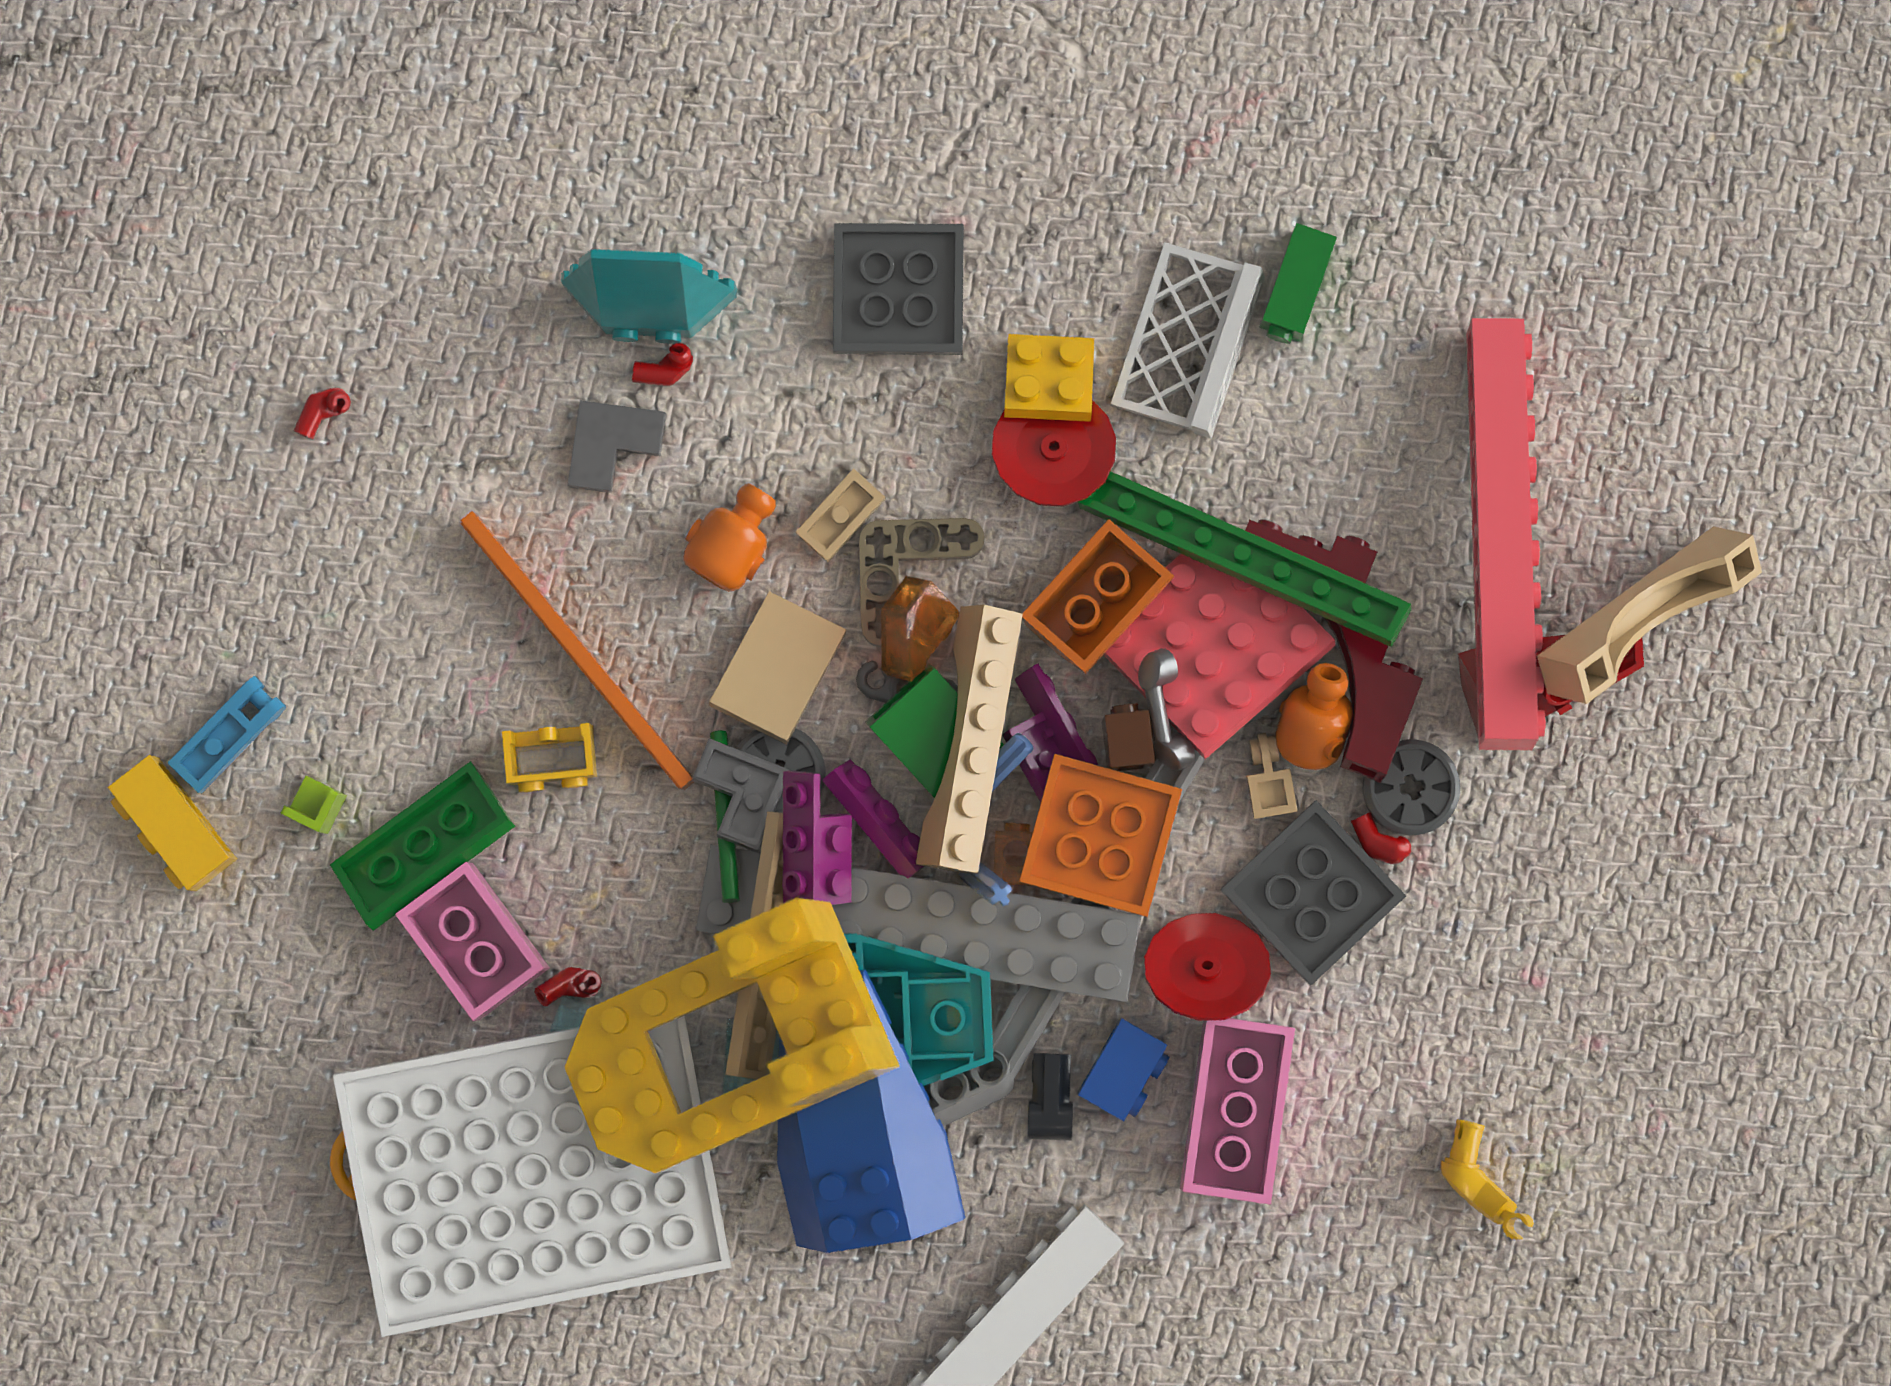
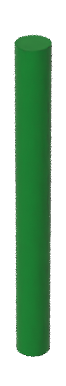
[710,730,740,903]

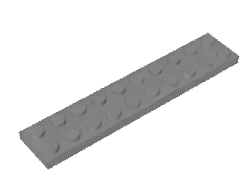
[696,844,1141,1002]

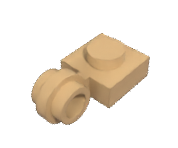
[1246,733,1298,819]

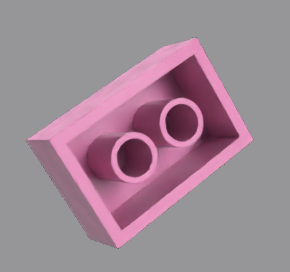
[395,862,550,1021]

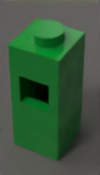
[1259,223,1337,344]

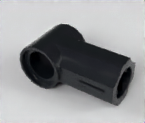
[1027,1053,1073,1141]

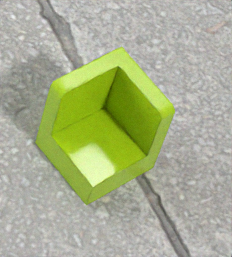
[281,776,347,834]

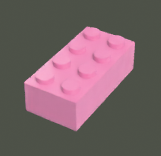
[1180,1018,1295,1205]

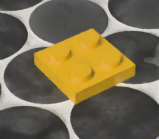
[1004,334,1094,421]

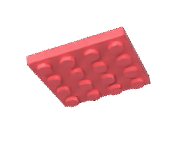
[1104,554,1336,759]

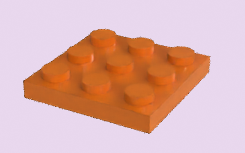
[1019,754,1182,917]

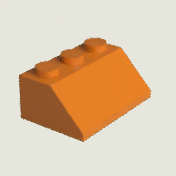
[1022,519,1174,674]

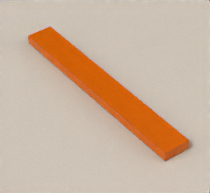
[460,511,694,790]

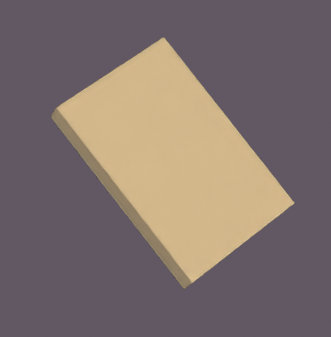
[709,591,846,745]

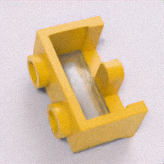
[502,723,597,792]

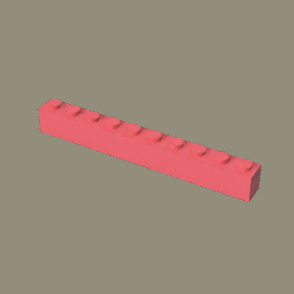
[1466,318,1546,750]

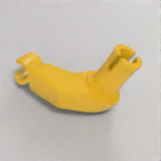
[1440,1119,1533,1240]

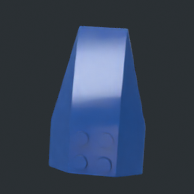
[777,969,965,1253]

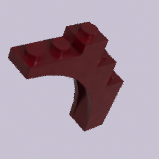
[1245,519,1423,783]

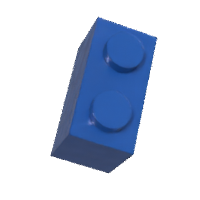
[1077,1018,1170,1122]

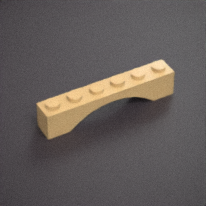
[1537,526,1762,704]
[916,605,1023,873]

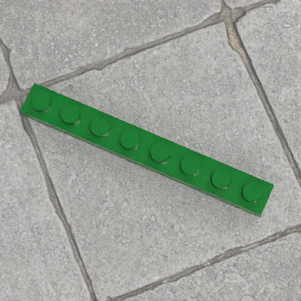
[1078,471,1411,647]

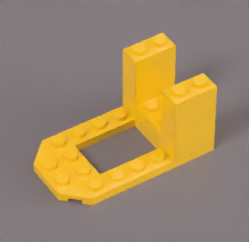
[564,898,900,1173]

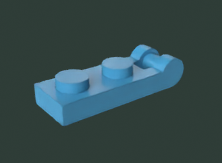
[168,676,286,794]

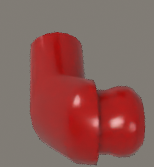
[293,387,351,440]
[1350,812,1411,864]
[534,967,602,1006]

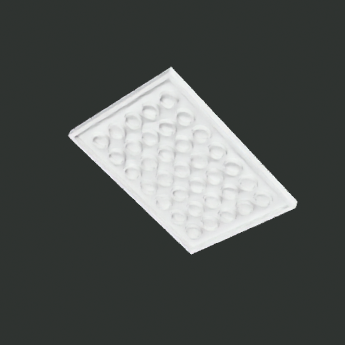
[333,1016,731,1337]

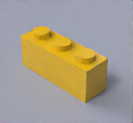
[108,755,237,891]

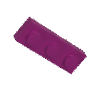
[822,759,925,879]

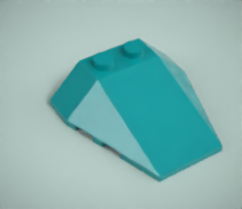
[561,249,737,344]
[844,933,994,1086]

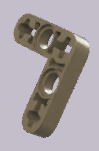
[859,518,985,647]

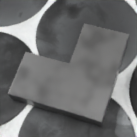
[568,400,667,493]
[693,738,790,853]

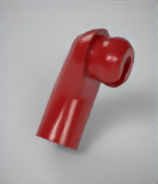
[632,343,693,386]

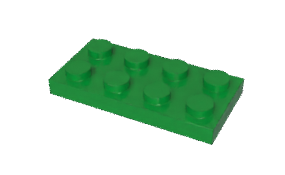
[330,761,516,931]

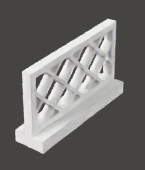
[1111,243,1265,439]

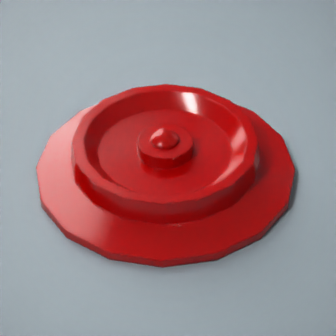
[992,400,1116,507]
[1144,913,1271,1021]

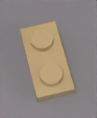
[795,468,886,563]

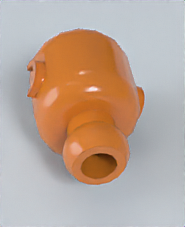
[683,483,776,592]
[1275,663,1353,770]

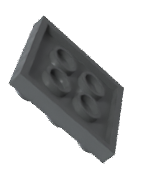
[833,223,964,355]
[1220,800,1406,986]

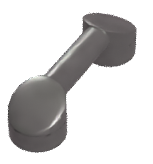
[1138,648,1195,770]

